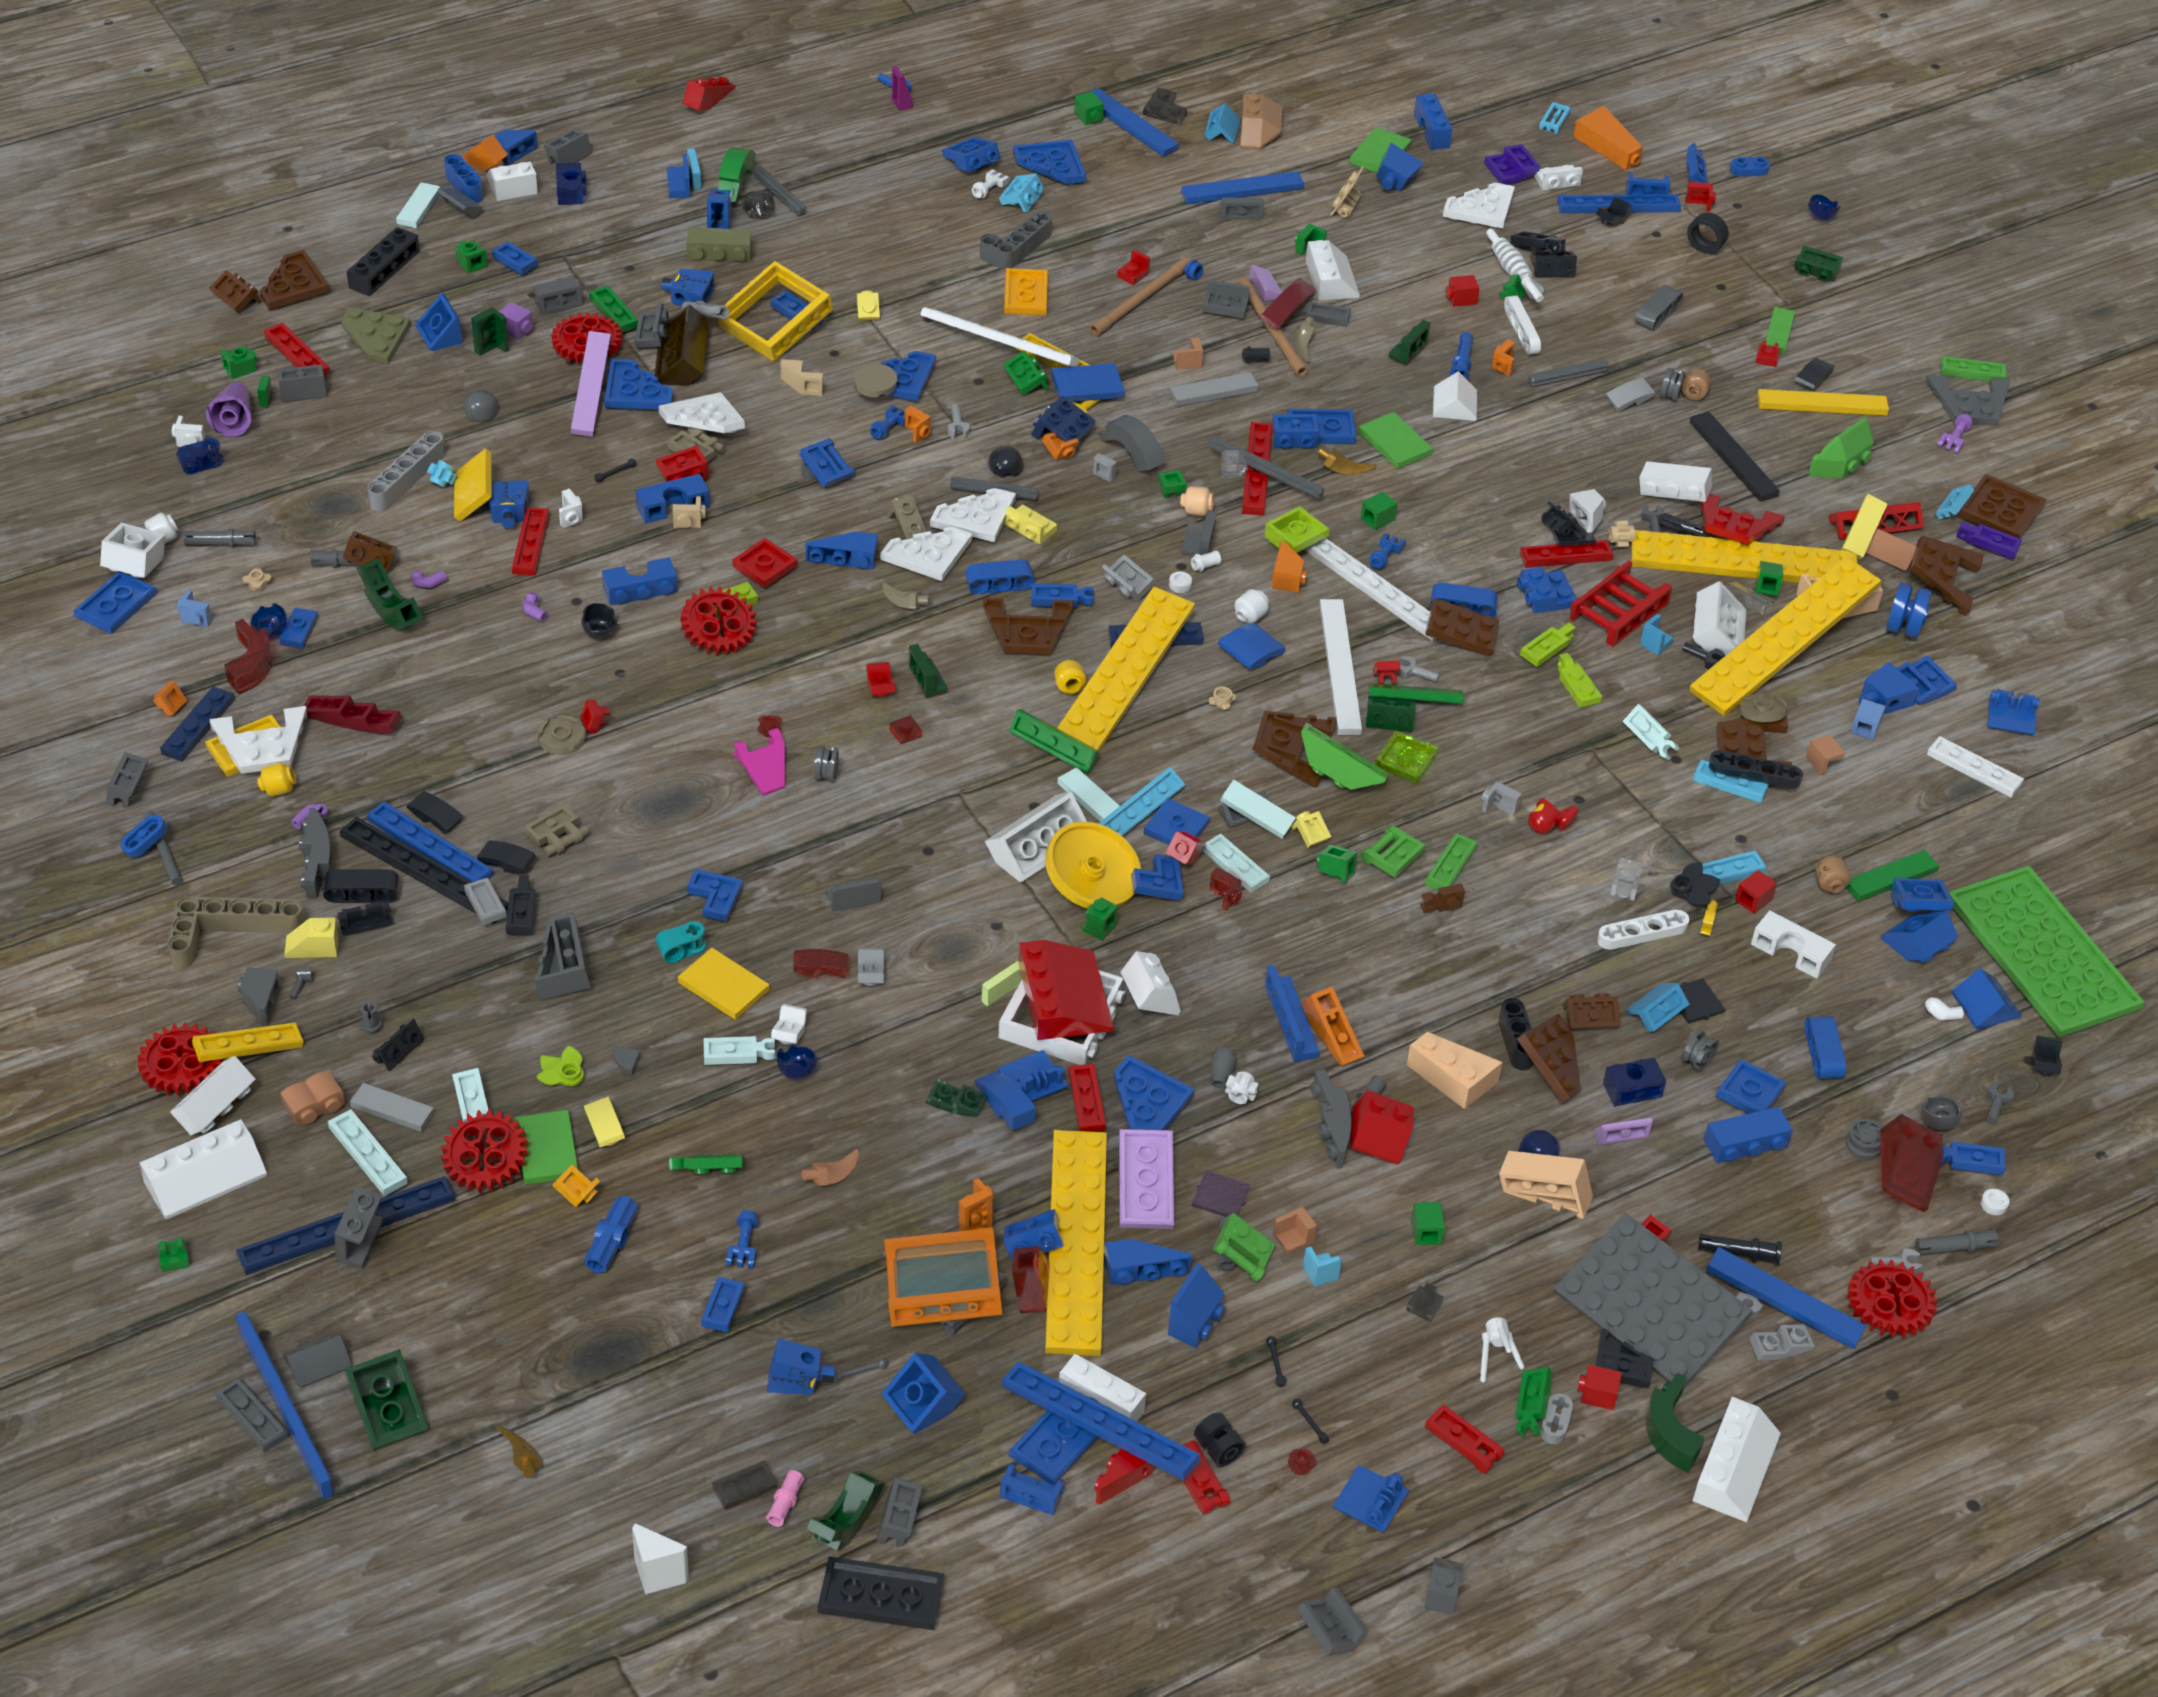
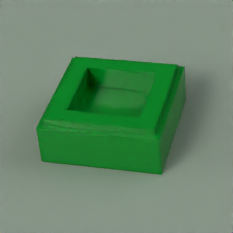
[257,376,273,408]

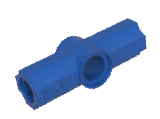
[584,1195,638,1274]

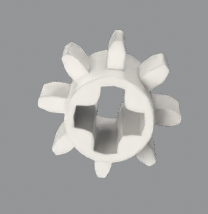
[1225,1072,1258,1104]

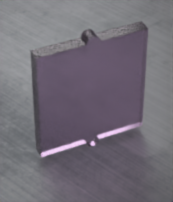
[1192,1171,1250,1217]

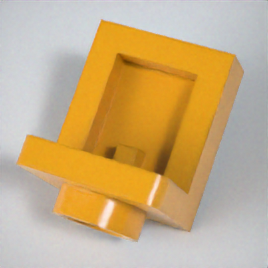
[552,1164,600,1207]

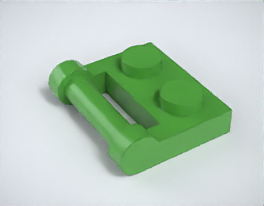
[1360,826,1425,878]
[1213,1213,1275,1282]

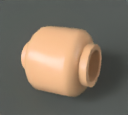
[1181,486,1214,516]

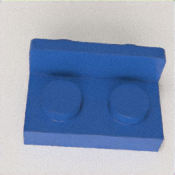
[1272,414,1319,448]
[1003,1209,1063,1263]

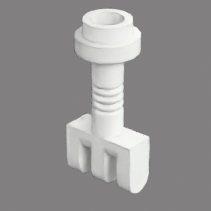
[972,169,1010,198]

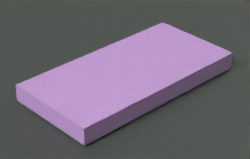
[1119,1129,1174,1229]

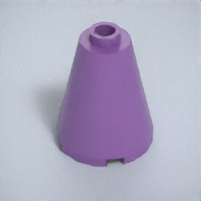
[206,382,252,437]

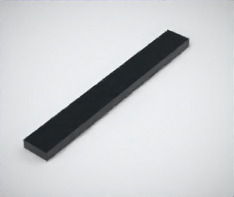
[340,817,508,924]

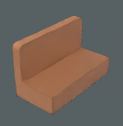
[1866,529,1916,571]

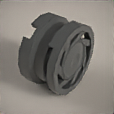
[1660,368,1686,401]
[814,746,839,781]
[1681,1030,1719,1071]
[1846,1119,1886,1160]

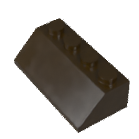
[654,304,709,386]

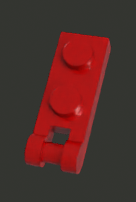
[1425,1404,1505,1474]
[1182,1440,1230,1515]

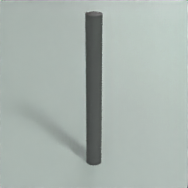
[144,810,182,885]

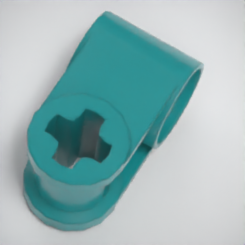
[655,921,706,963]

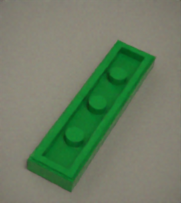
[1368,683,1464,704]
[1009,709,1099,773]
[1846,850,1939,902]

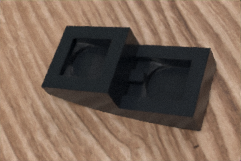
[1795,358,1835,389]
[406,791,463,835]
[477,840,536,873]

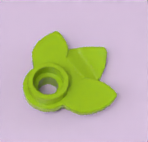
[536,1046,584,1086]

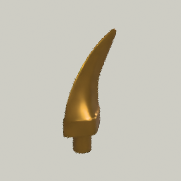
[1317,447,1376,475]
[496,1426,542,1478]

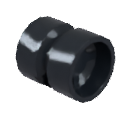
[1194,1412,1246,1467]

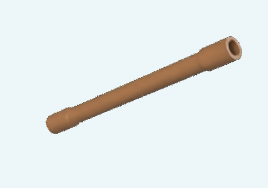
[1089,257,1191,336]
[1237,277,1308,377]

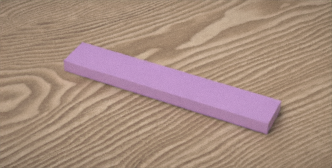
[571,331,611,437]

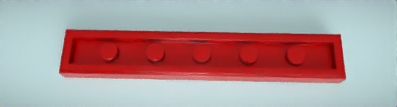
[1242,422,1272,516]

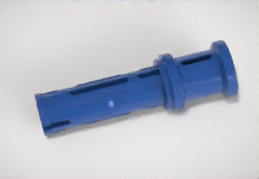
[1450,332,1473,379]

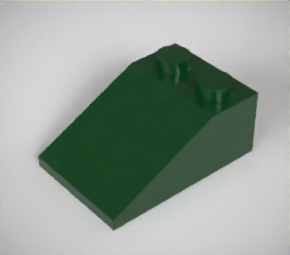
[345,1349,428,1450]

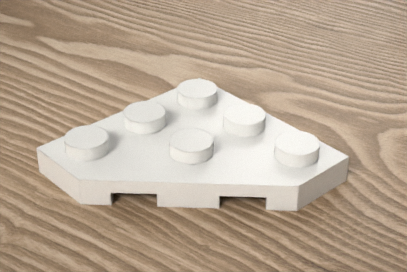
[1443,183,1515,228]
[659,392,745,433]
[930,488,1016,542]
[880,527,972,581]

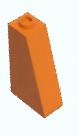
[1573,106,1643,170]

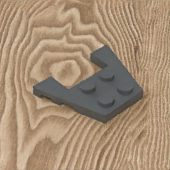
[1925,375,2010,426]

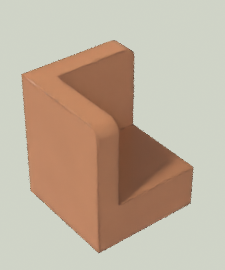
[1173,337,1203,370]
[1806,734,1845,775]
[1273,1207,1317,1253]

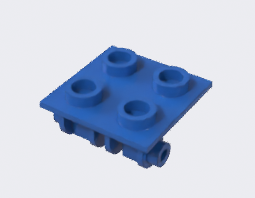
[1988,689,2040,735]
[997,1050,1068,1102]
[1333,1465,1409,1533]

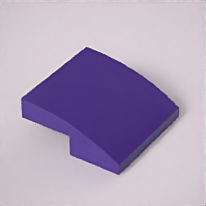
[1484,144,1541,185]

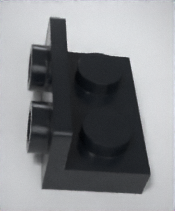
[1531,251,1577,277]

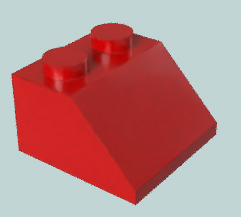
[1351,1090,1414,1165]

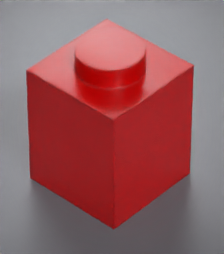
[1445,275,1480,307]
[1735,870,1777,914]
[1577,1365,1622,1410]

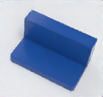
[667,153,690,198]

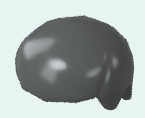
[463,390,498,421]
[1921,1096,1962,1131]

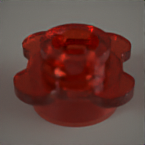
[757,715,782,737]

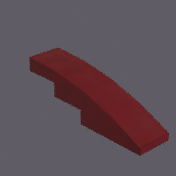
[1260,277,1316,330]
[303,695,403,734]

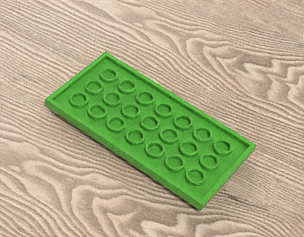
[1949,866,2145,1038]

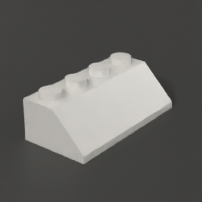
[985,791,1087,882]
[140,1119,267,1220]
[1693,1397,1781,1522]

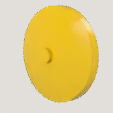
[1045,821,1141,909]

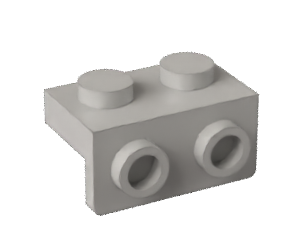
[1101,555,1156,602]

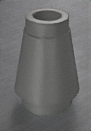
[1211,1048,1237,1088]

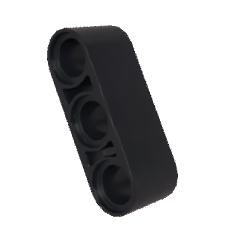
[323,869,399,903]
[1498,997,1533,1071]

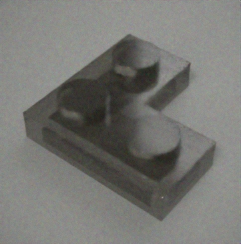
[1143,88,1188,125]

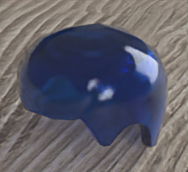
[1808,194,1841,221]
[250,603,287,639]
[775,1044,817,1080]
[1518,1129,1561,1156]

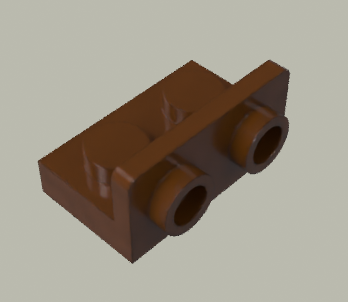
[209,270,261,313]
[343,531,398,572]
[1563,993,1621,1030]

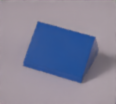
[415,293,462,351]
[1952,968,2021,1030]

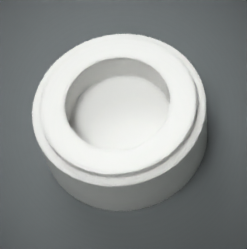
[1169,572,1192,593]
[1981,1189,2009,1215]

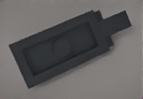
[1510,231,1566,253]
[506,875,536,935]

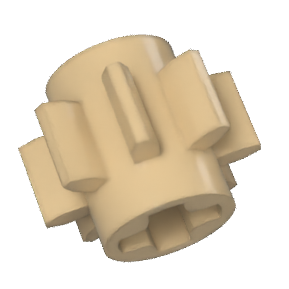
[1608,520,1635,548]

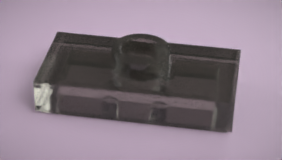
[712,1460,777,1510]

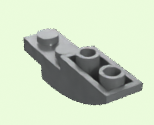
[299,808,332,899]
[1311,1069,1351,1169]

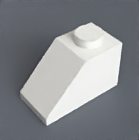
[1569,489,1606,533]

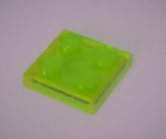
[1375,730,1439,784]

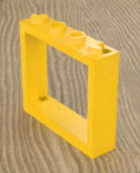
[717,261,833,362]

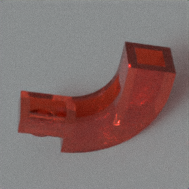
[224,619,272,695]

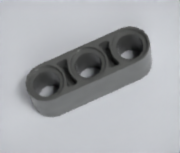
[1635,285,1684,330]

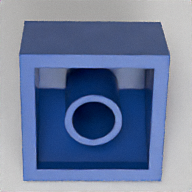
[1880,911,1958,963]
[1168,1263,1226,1348]
[881,1353,966,1434]

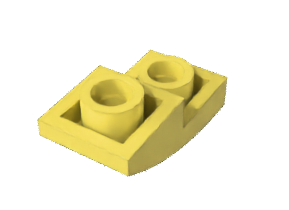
[584,1097,625,1147]

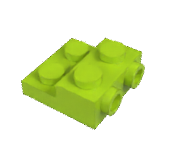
[1265,506,1329,553]

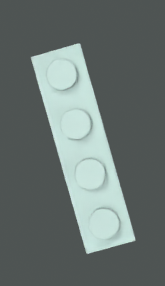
[328,1109,408,1196]

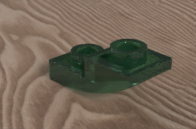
[925,1079,987,1117]

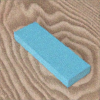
[1693,759,1769,803]
[1702,850,1767,885]

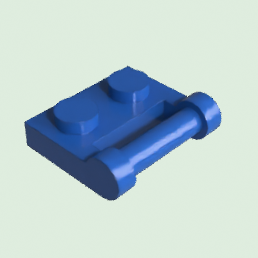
[799,438,856,488]

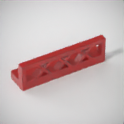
[1829,502,1924,539]

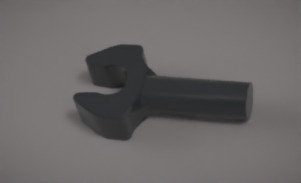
[1682,642,1726,669]

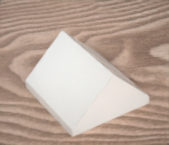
[1433,371,1477,421]
[632,1524,689,1594]

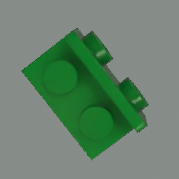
[1003,351,1049,396]

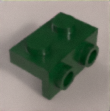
[1795,245,1843,282]
[471,307,509,356]

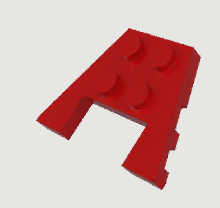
[1699,493,1785,544]

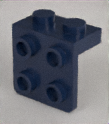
[1031,395,1096,442]

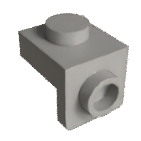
[1481,781,1522,816]
[858,948,884,986]

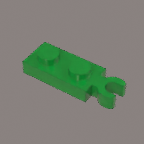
[669,1154,742,1174]
[1515,1367,1553,1438]

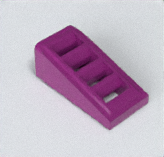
[892,66,913,111]

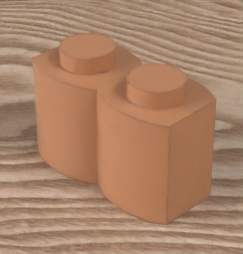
[280,1070,345,1126]

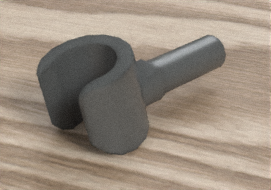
[289,966,314,999]

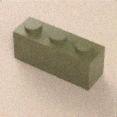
[686,227,752,262]

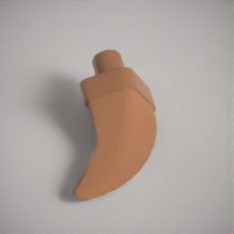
[802,1149,859,1186]

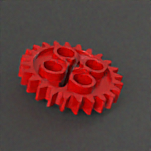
[551,312,623,364]
[680,586,757,656]
[137,1023,226,1096]
[441,1109,529,1193]
[1847,1259,1938,1338]

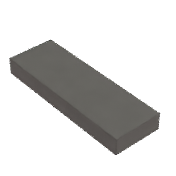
[215,1378,288,1453]

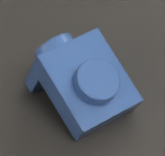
[177,590,212,627]

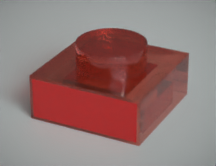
[889,715,922,744]

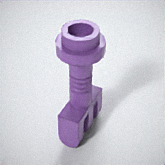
[1937,414,1973,454]

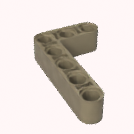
[168,896,305,969]

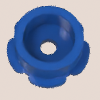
[1185,260,1203,280]

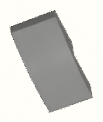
[1606,378,1656,413]
[1749,1324,1815,1361]

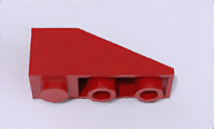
[683,76,736,111]
[1094,1448,1156,1505]

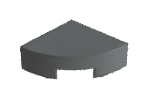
[613,1046,640,1076]

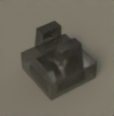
[1406,1282,1444,1322]

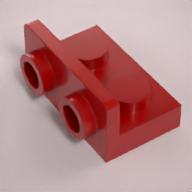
[656,445,709,482]

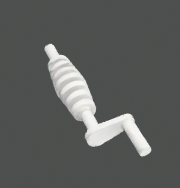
[1486,229,1544,302]

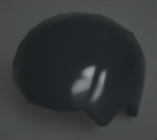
[988,446,1024,477]
[581,603,617,639]

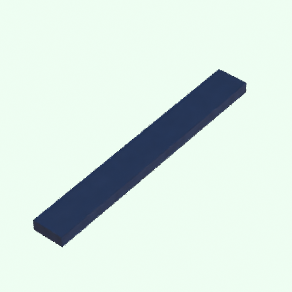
[236,1176,455,1275]

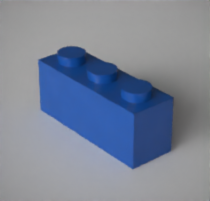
[1704,1107,1793,1163]

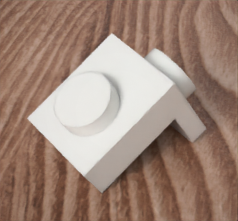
[172,416,206,448]
[559,489,583,528]
[771,1004,807,1044]

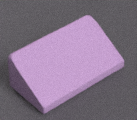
[1250,265,1282,302]
[1594,1118,1653,1145]

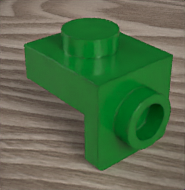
[1295,223,1327,255]

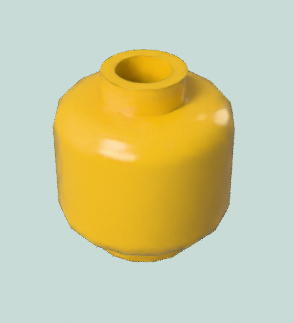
[1054,660,1087,695]
[257,762,297,797]

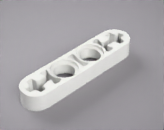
[1504,296,1541,355]
[1597,910,1689,950]

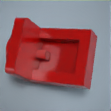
[1685,182,1716,211]
[866,662,895,697]

